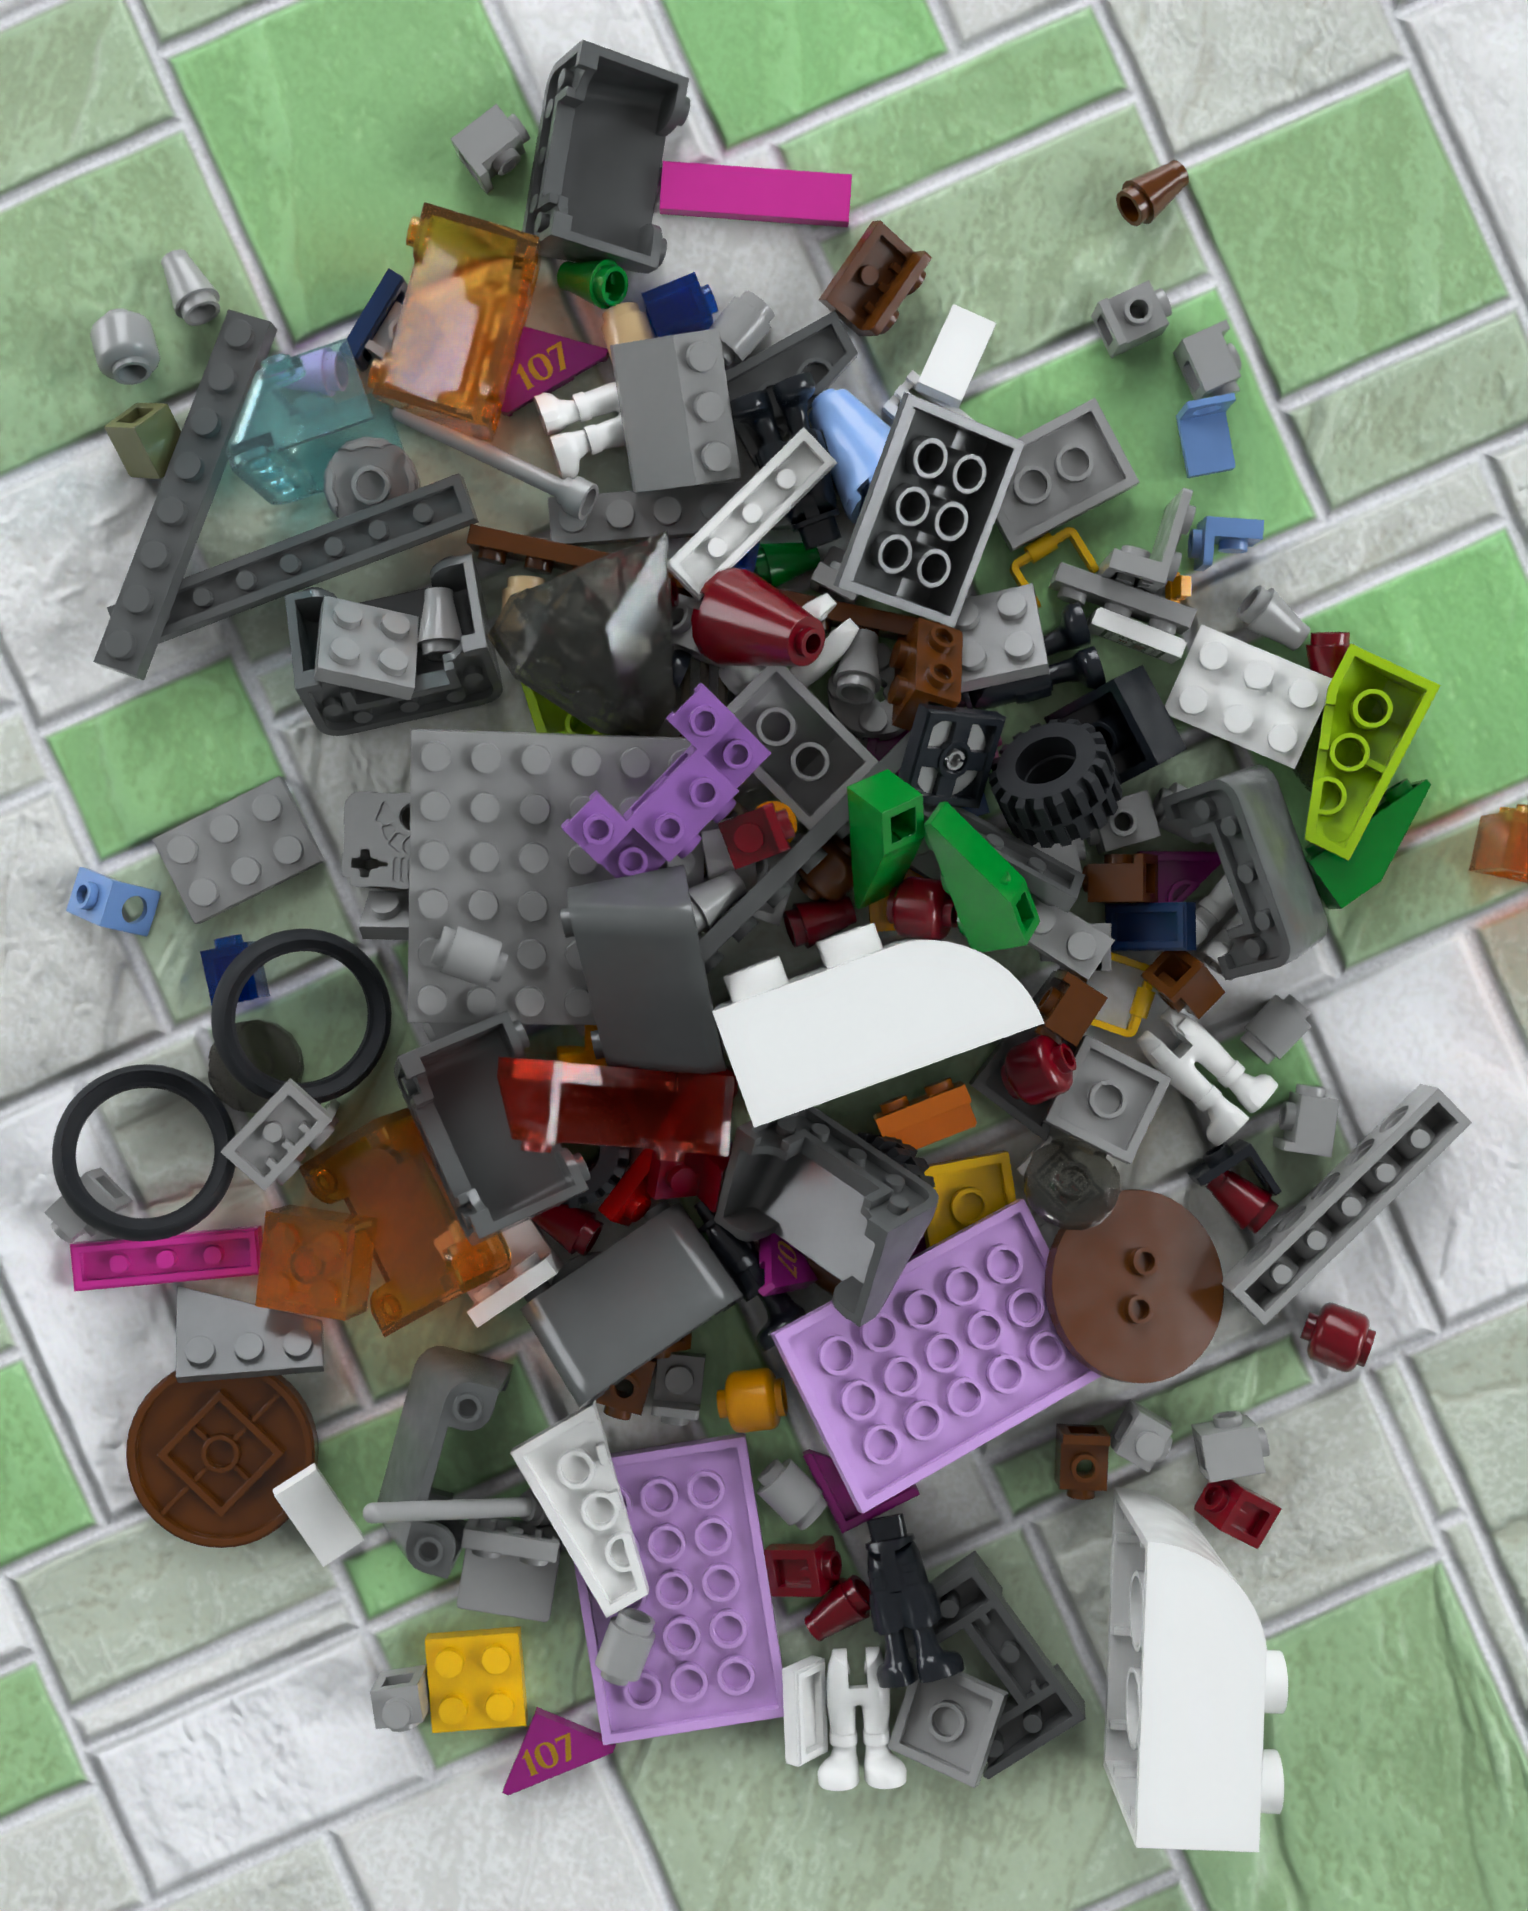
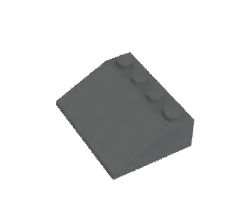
[833,392,1025,628]

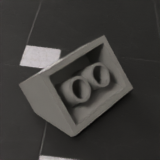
[610,328,741,493]

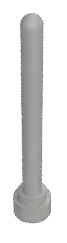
[392,403,598,520]
[363,1488,551,1526]

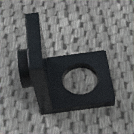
[1188,1139,1282,1196]

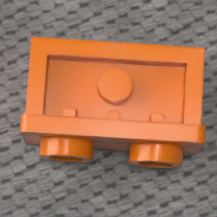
[873,1077,977,1150]

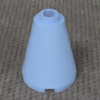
[809,389,891,524]

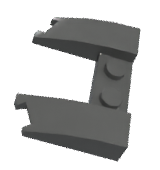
[884,1551,1086,1779]

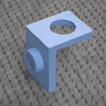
[1176,393,1236,478]
[66,867,161,936]

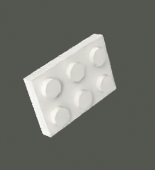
[1165,624,1332,769]

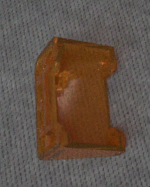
[368,202,541,443]
[299,1107,512,1337]

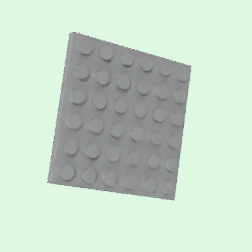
[407,729,704,1025]

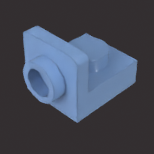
[1187,516,1264,571]

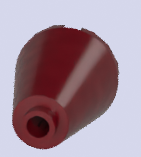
[691,567,825,666]

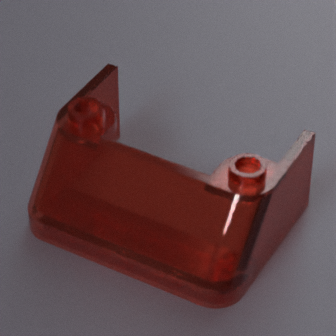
[497,1057,735,1161]

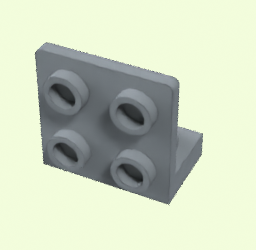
[1096,488,1196,594]
[221,1078,340,1191]
[457,1518,562,1622]

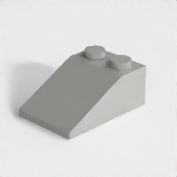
[727,666,879,831]

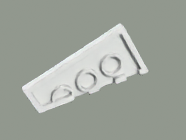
[510,1401,649,1618]

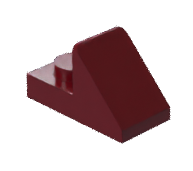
[646,1141,734,1212]

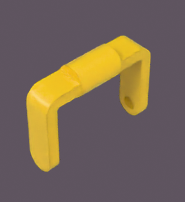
[1009,527,1099,608]
[1091,952,1156,1037]

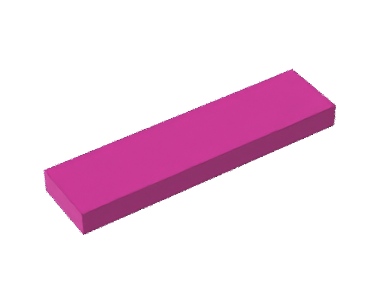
[659,161,852,227]
[70,1225,266,1291]

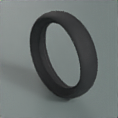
[211,929,392,1104]
[52,1064,236,1242]

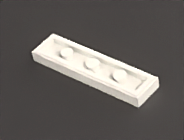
[664,427,837,601]

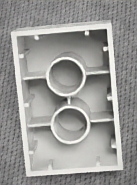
[712,923,1044,1128]
[1103,1487,1288,1852]

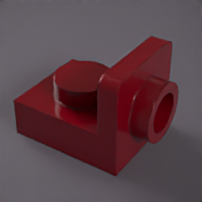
[718,802,796,870]
[1194,1479,1282,1549]
[764,1535,842,1597]

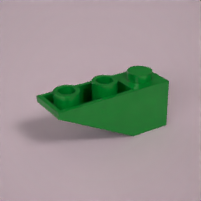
[847,769,925,910]
[1305,778,1431,909]
[924,801,1040,952]

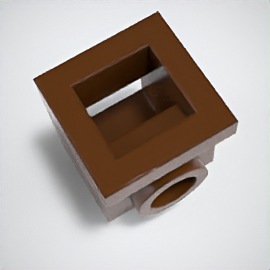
[1082,853,1158,903]
[1140,951,1225,1019]
[1034,969,1108,1046]
[596,1359,657,1420]
[1054,1424,1111,1500]

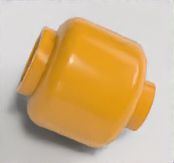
[717,1368,788,1433]

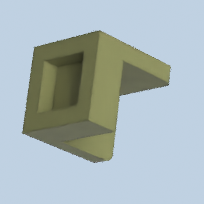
[104,403,181,479]

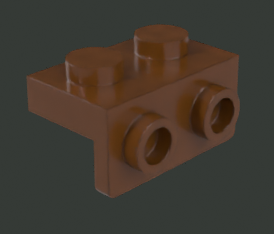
[819,220,932,336]
[888,617,963,731]

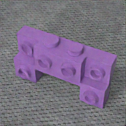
[561,682,772,878]

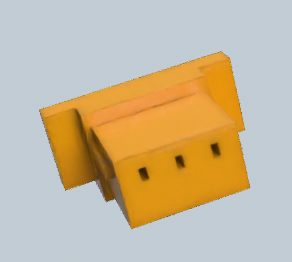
[1165,572,1191,603]

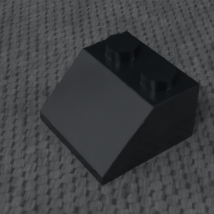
[1044,665,1187,783]

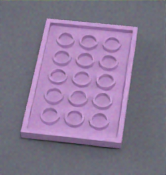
[770,1199,1101,1514]
[574,1433,784,1745]

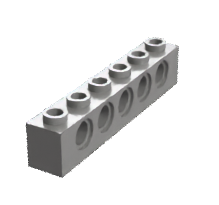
[1221,1084,1472,1325]

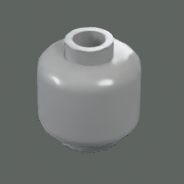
[90,308,160,385]

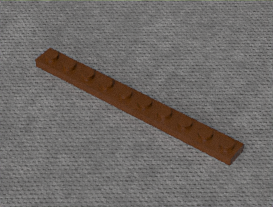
[466,524,940,642]

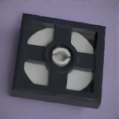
[898,703,1006,808]

